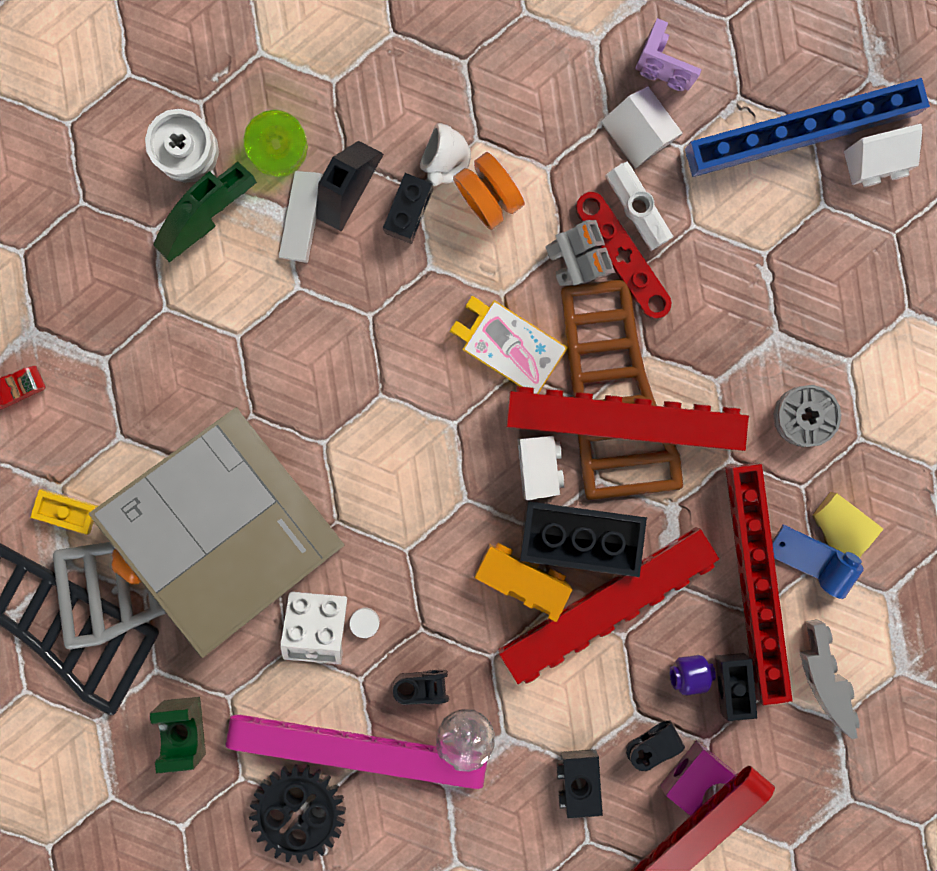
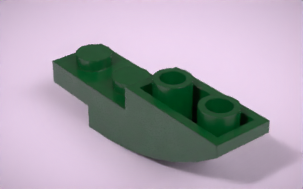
[153,162,257,263]

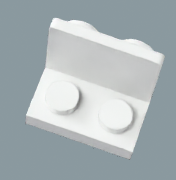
[281,592,347,665]

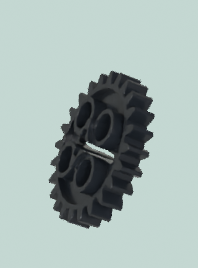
[249,764,346,863]

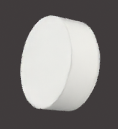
[350,608,380,638]

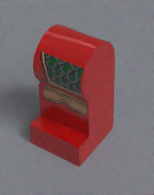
[0,366,46,410]

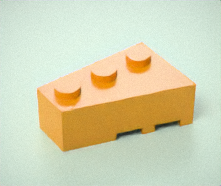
[474,542,573,622]

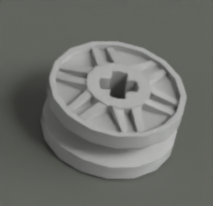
[773,385,841,447]

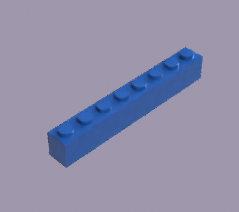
[685,78,930,177]

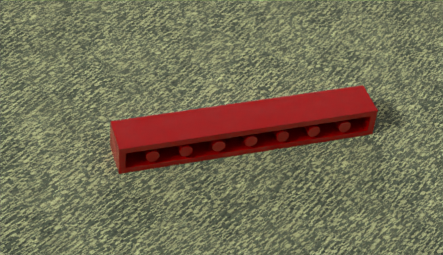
[506,386,749,451]
[498,527,720,684]

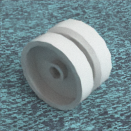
[145,109,219,183]

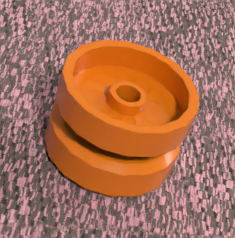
[453,152,525,230]

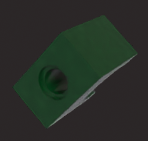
[150,697,206,774]

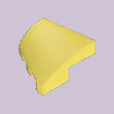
[813,492,883,558]

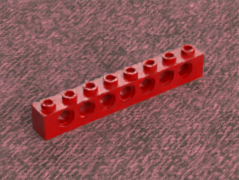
[725,463,793,706]

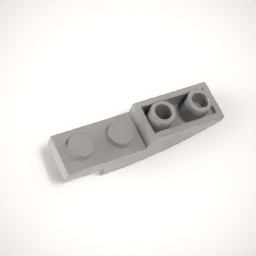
[800,619,860,739]

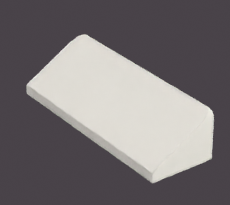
[279,171,323,263]

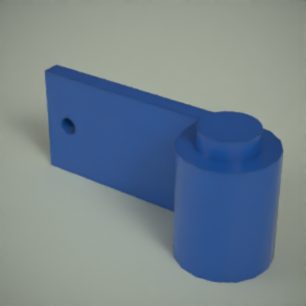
[772,524,864,599]

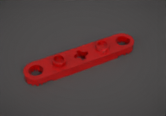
[576,192,672,319]

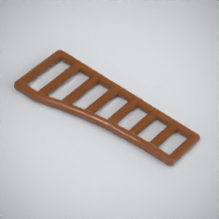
[561,279,683,501]

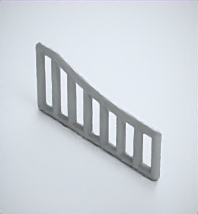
[53,542,166,650]

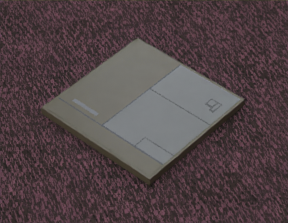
[88,407,345,658]

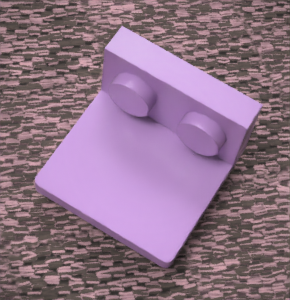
[635,18,701,91]

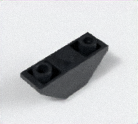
[316,141,384,232]

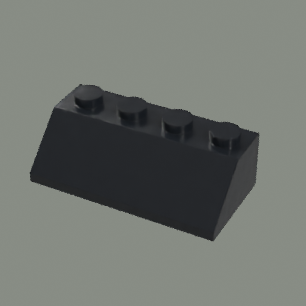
[520,501,647,577]

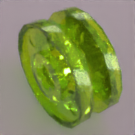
[243,110,308,177]

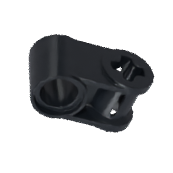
[393,670,449,705]
[626,720,685,771]

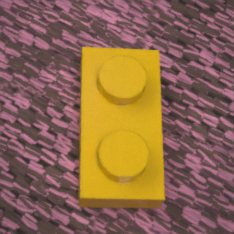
[30,489,98,535]

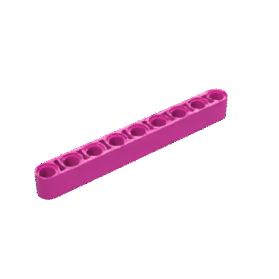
[225,715,488,789]

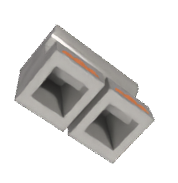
[546,220,615,286]

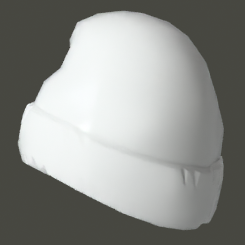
[420,123,471,186]

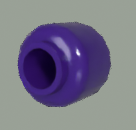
[669,655,716,696]

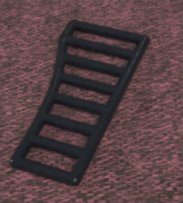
[0,543,159,716]

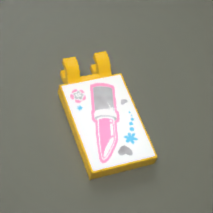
[450,296,568,394]

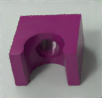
[660,740,737,816]

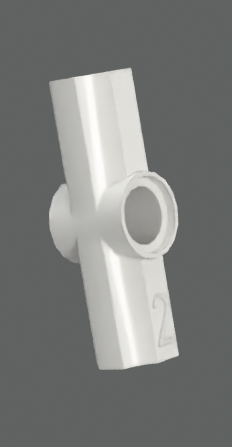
[605,161,674,251]

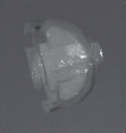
[436,709,495,772]

